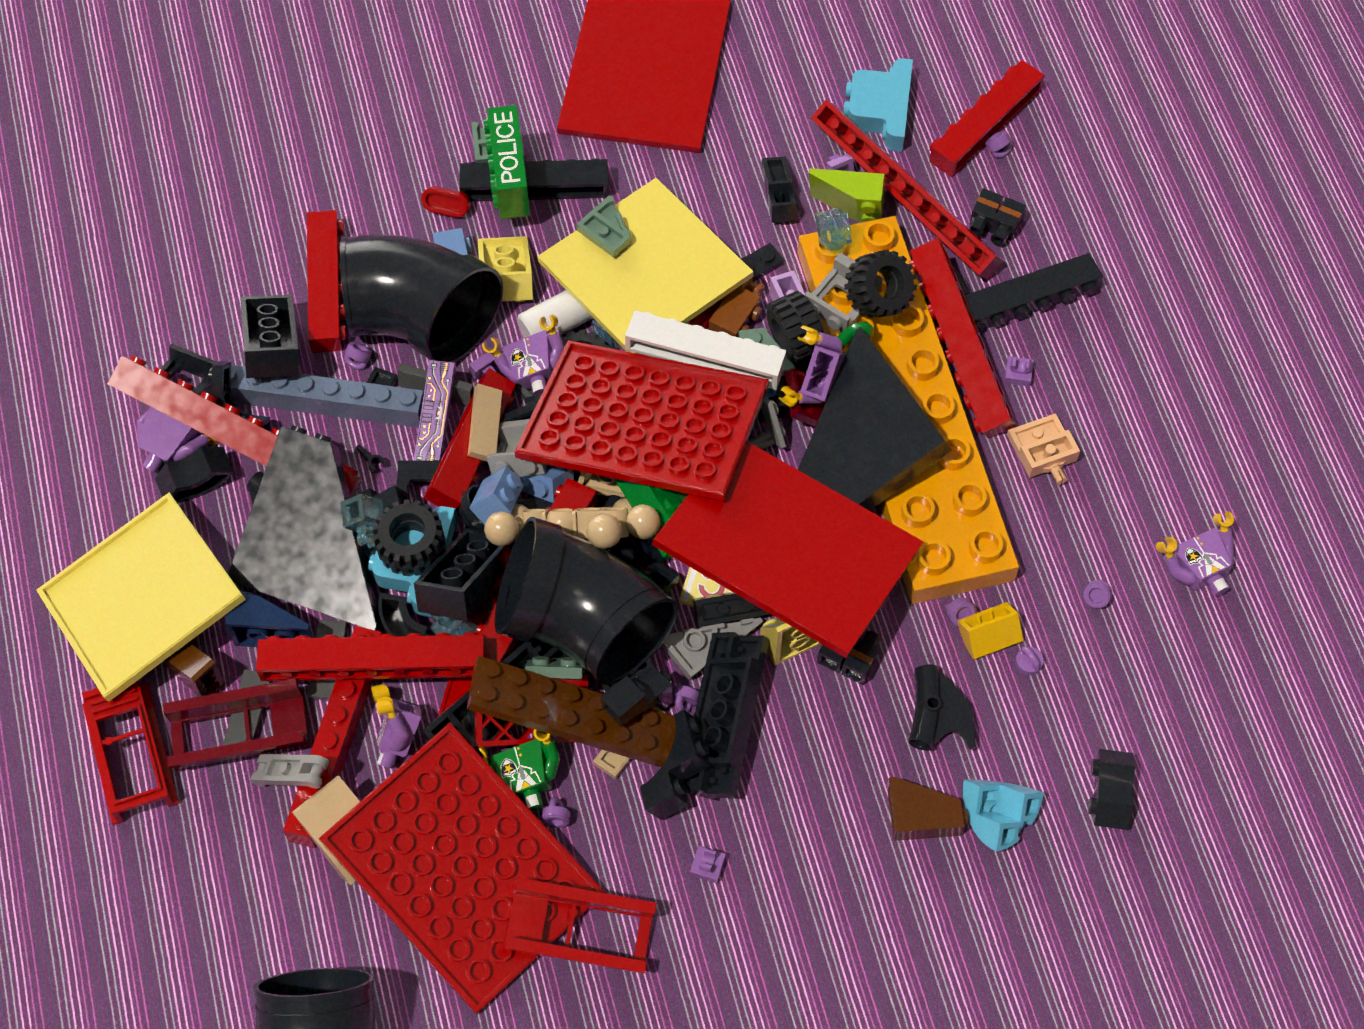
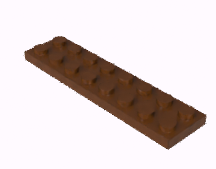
[467,656,676,767]

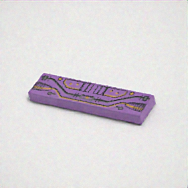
[414,360,456,460]

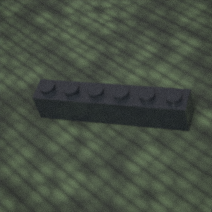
[459,158,609,202]
[964,253,1103,333]

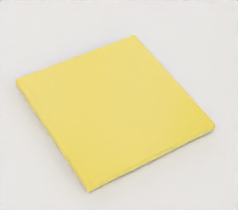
[537,178,753,354]
[36,493,246,702]

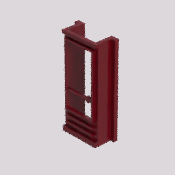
[163,678,309,771]

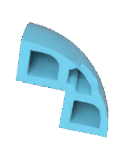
[963,780,1044,852]

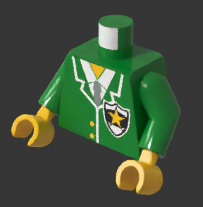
[479,729,560,811]

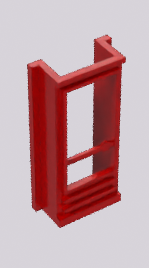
[82,680,180,826]
[504,877,657,974]

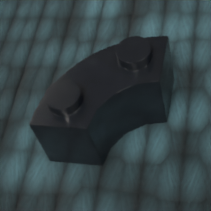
[155,446,234,503]
[378,593,430,636]
[1088,749,1135,830]

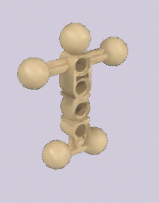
[484,498,661,549]

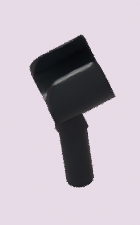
[356,444,384,474]

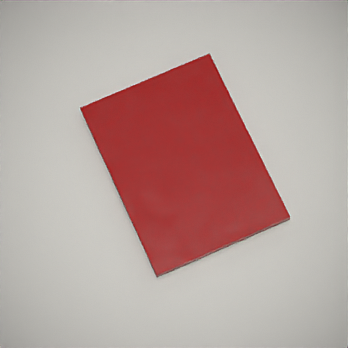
[557,0,731,153]
[514,340,769,501]
[652,441,924,658]
[318,723,605,1014]

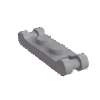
[250,754,329,789]

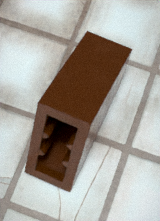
[162,642,226,697]
[887,777,968,841]

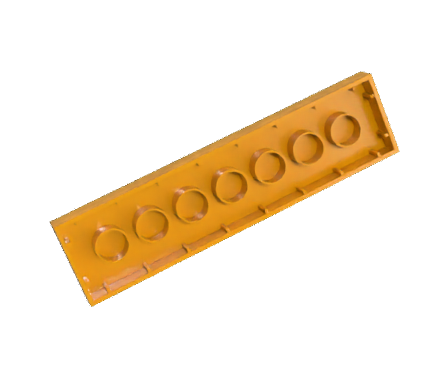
[797,216,1019,605]

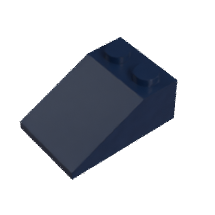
[225,592,314,648]

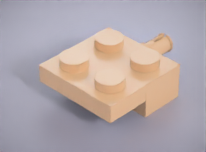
[1007,413,1080,485]

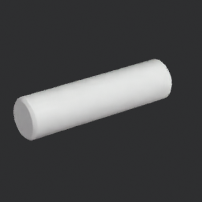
[517,290,594,338]

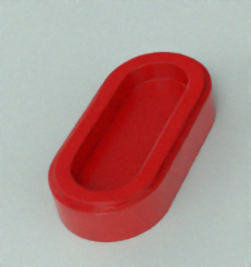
[421,186,471,218]

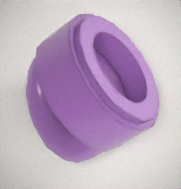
[986,131,1012,158]
[344,342,372,370]
[1084,580,1112,608]
[945,598,976,626]
[1015,646,1043,676]
[672,685,699,712]
[541,797,571,828]

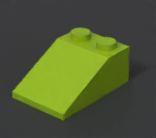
[809,168,885,222]

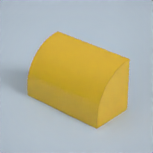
[957,602,1024,659]

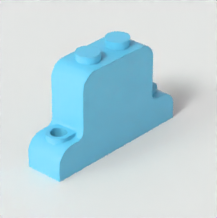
[844,58,913,152]
[369,506,458,617]

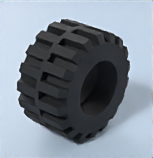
[844,250,917,318]
[766,290,824,363]
[373,500,446,576]

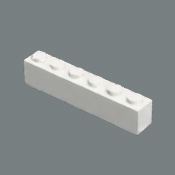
[625,310,787,390]

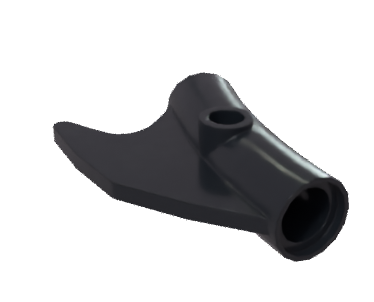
[908,664,975,751]

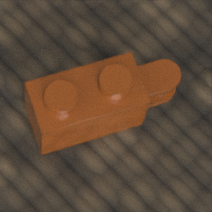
[709,278,765,338]

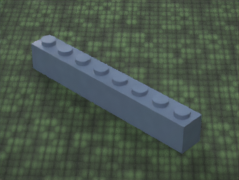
[231,365,424,428]

